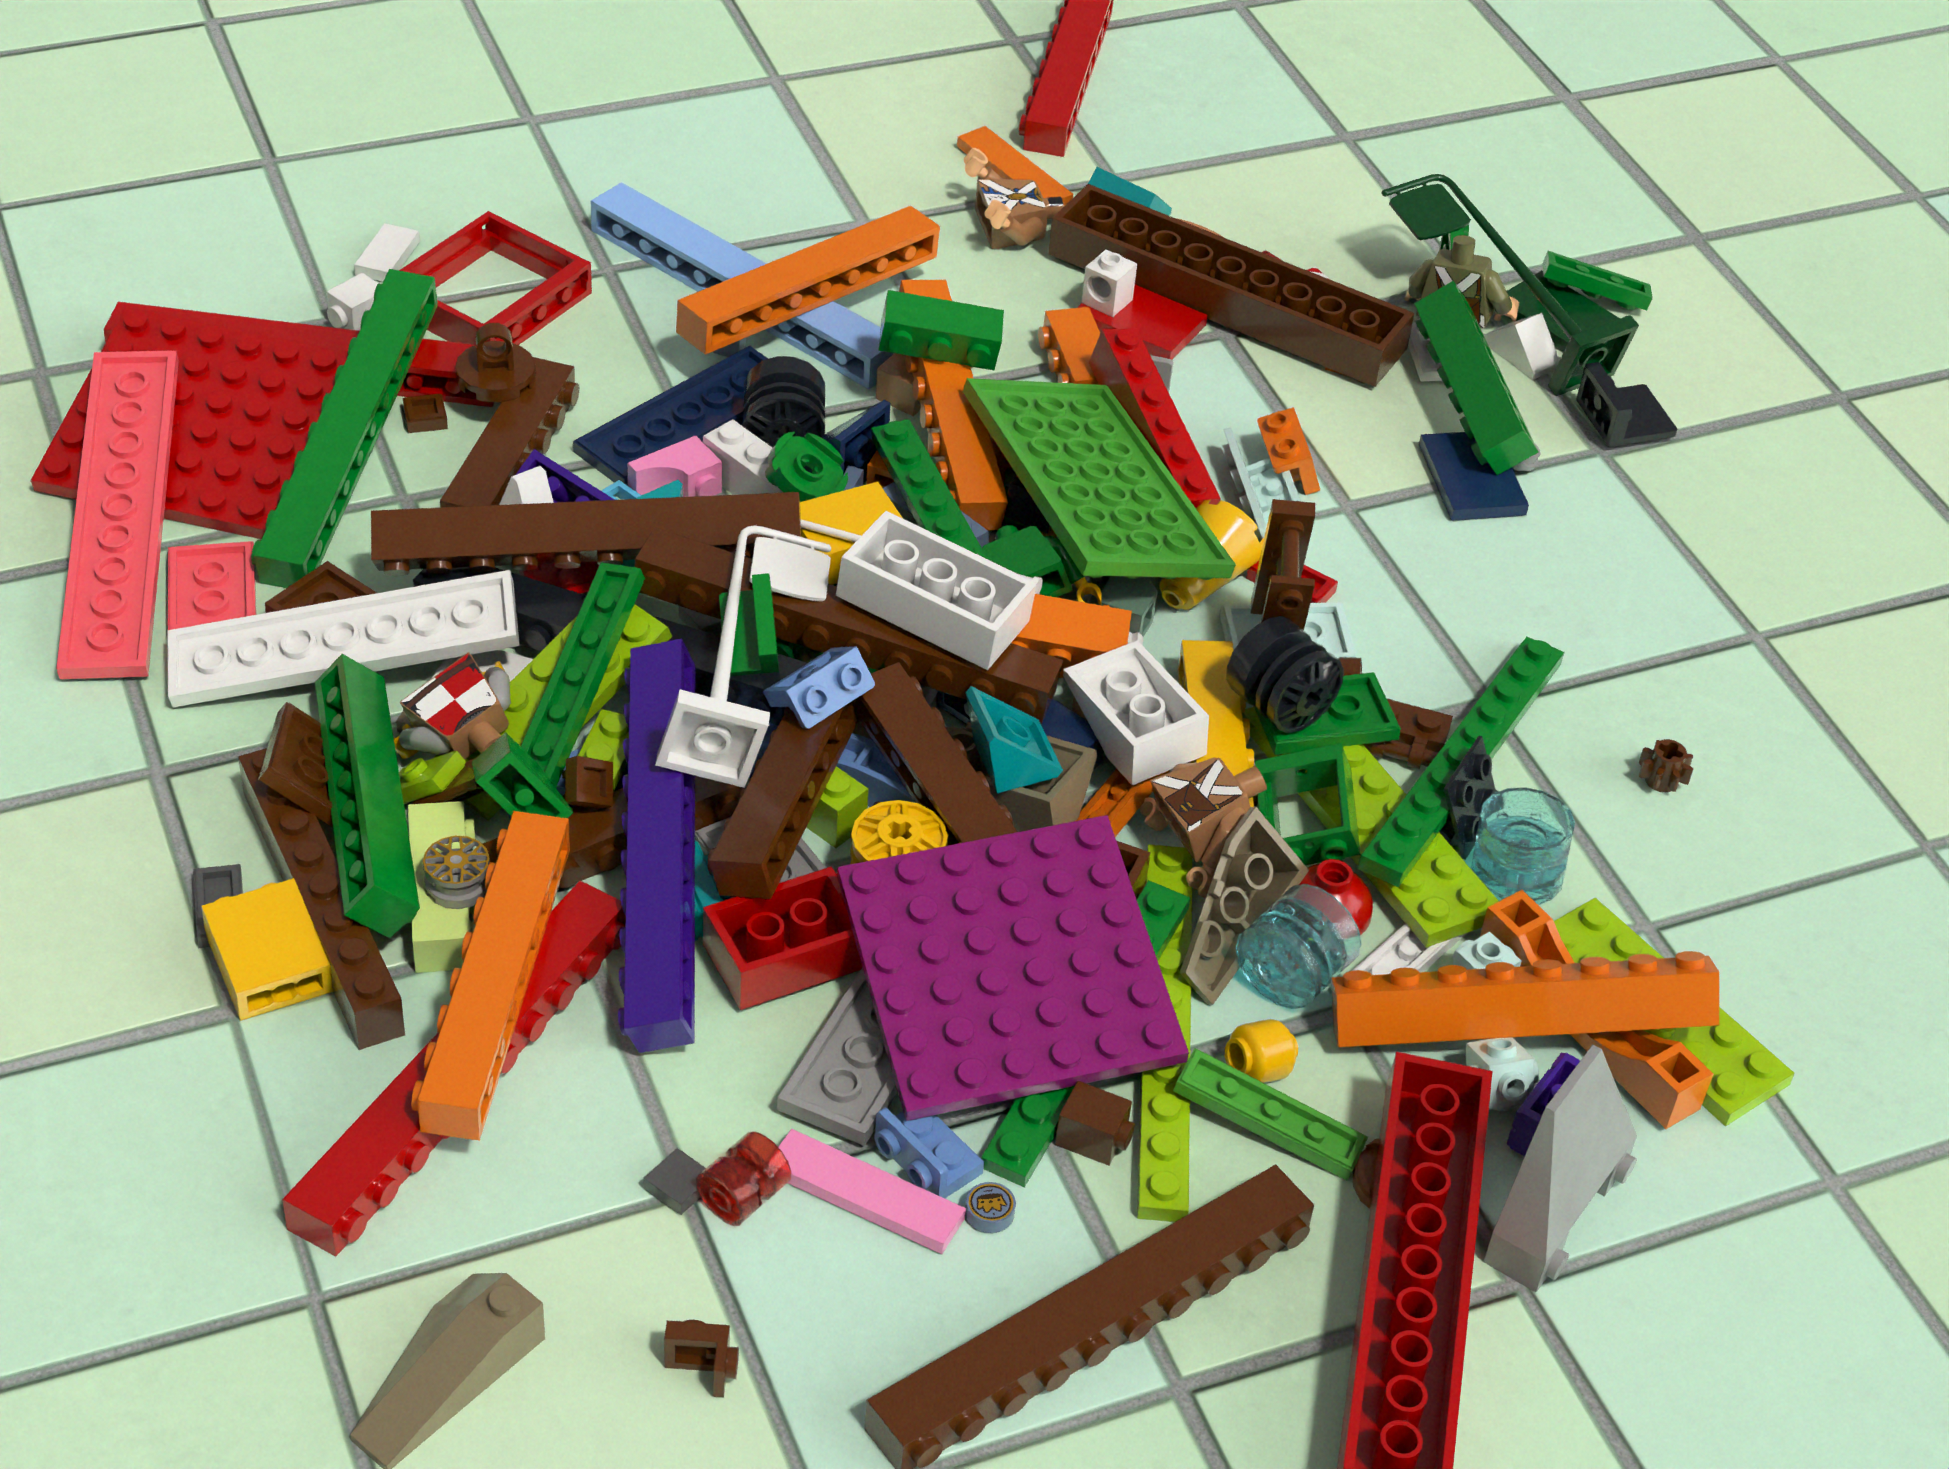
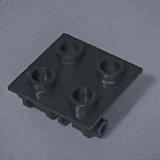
[1439,736,1501,860]

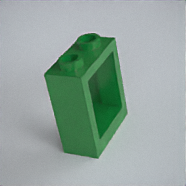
[1255,743,1361,866]

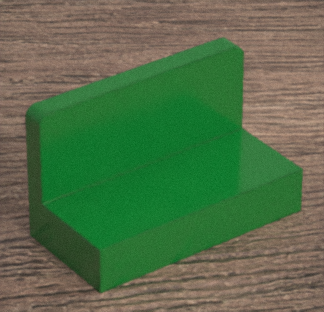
[719,573,779,676]

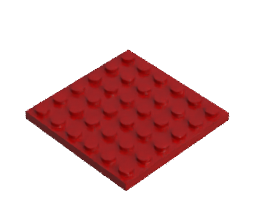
[31,306,348,539]

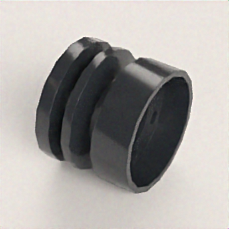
[743,356,825,448]
[1226,616,1344,733]

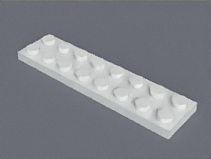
[168,570,520,708]

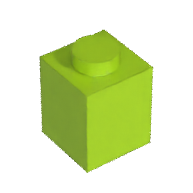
[806,766,869,848]

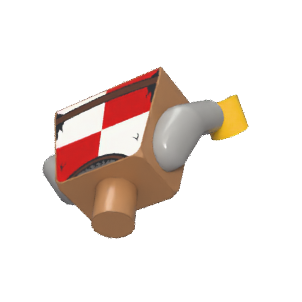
[394,652,511,759]

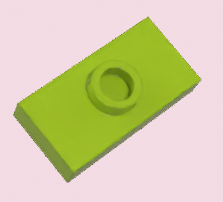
[399,750,466,804]

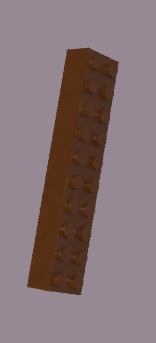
[1049,184,1415,387]

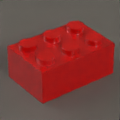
[703,866,862,1010]

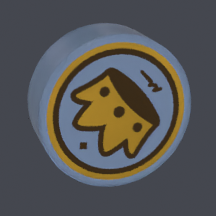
[965,1182,1016,1233]

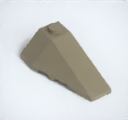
[350,1273,545,1469]

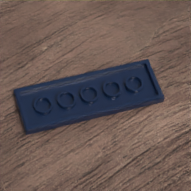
[573,346,768,486]

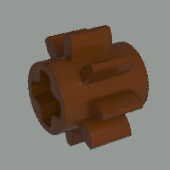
[1639,739,1694,792]

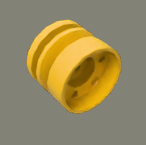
[850,800,948,864]

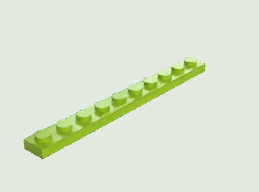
[1137,844,1192,1222]

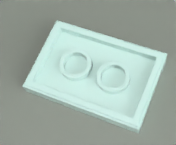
[1219,602,1357,658]

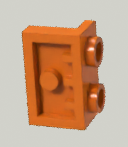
[1257,407,1320,495]

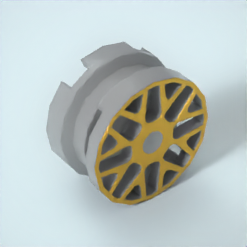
[423,835,490,909]

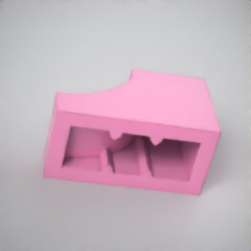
[627,436,722,497]

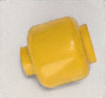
[1225,1019,1298,1083]

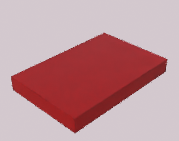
[1077,285,1208,360]

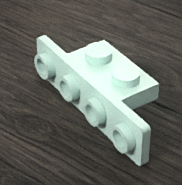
[1221,427,1301,543]

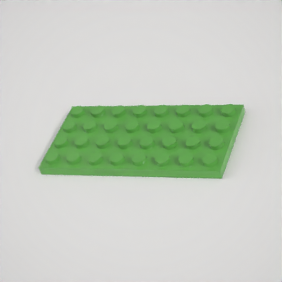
[963,378,1236,580]

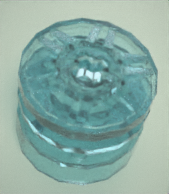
[1471,787,1575,905]
[1235,884,1361,1009]

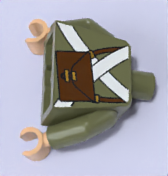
[1404,235,1519,329]

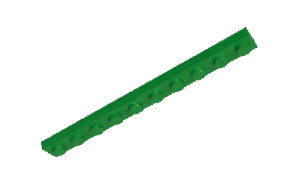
[1357,636,1565,887]

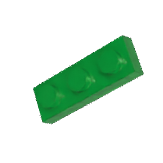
[1542,251,1653,311]

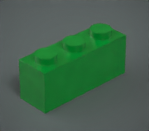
[878,290,1004,371]

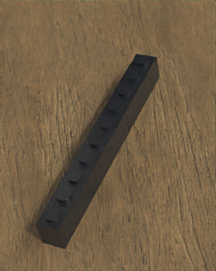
[413,567,807,726]

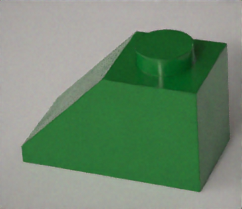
[472,732,573,818]

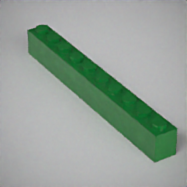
[251,269,438,588]

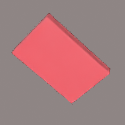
[168,541,257,630]

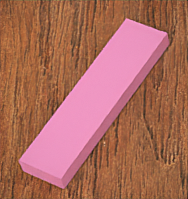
[767,1129,966,1254]

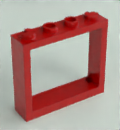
[399,211,592,345]

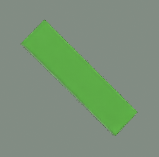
[1173,1048,1368,1181]

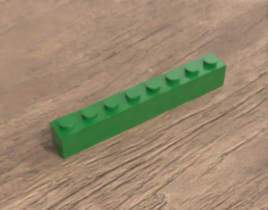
[315,654,420,938]

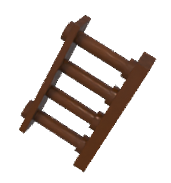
[1250,499,1315,630]

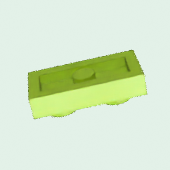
[578,709,629,792]

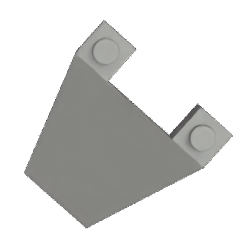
[1484,1045,1637,1292]

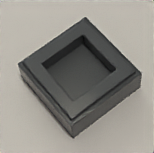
[644,1148,715,1215]

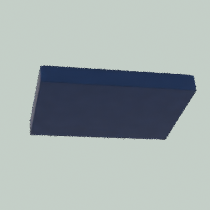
[1419,432,1529,521]

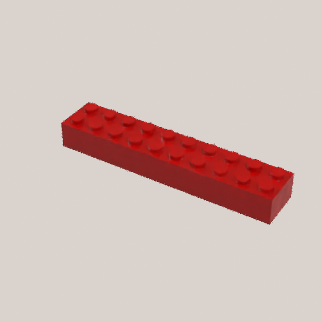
[1337,1051,1493,1469]

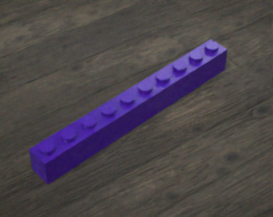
[618,638,695,1053]

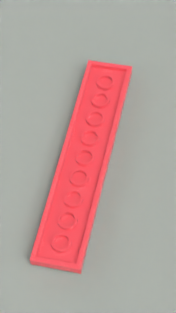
[56,351,179,679]

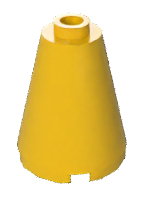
[1160,499,1264,610]

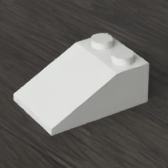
[1063,640,1209,785]

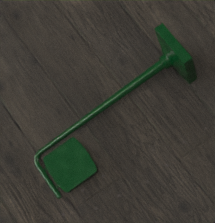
[1381,174,1639,396]

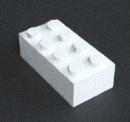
[836,511,1037,670]

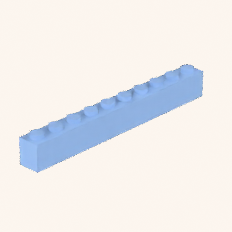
[591,182,894,389]

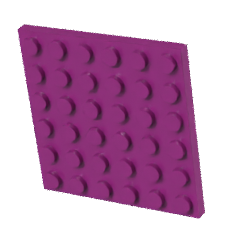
[837,815,1189,1121]

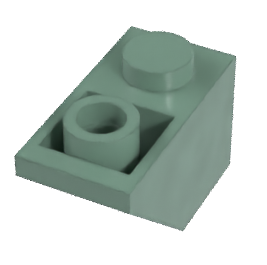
[1090,576,1157,637]

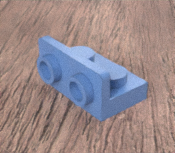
[763,646,875,729]
[874,1107,984,1198]

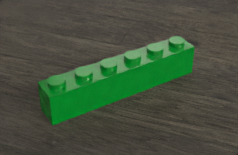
[1414,281,1539,475]

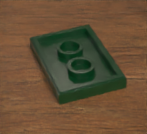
[1505,270,1620,352]

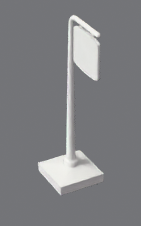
[656,525,831,788]

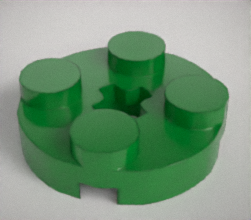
[765,432,848,502]

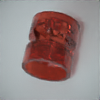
[696,1131,792,1226]

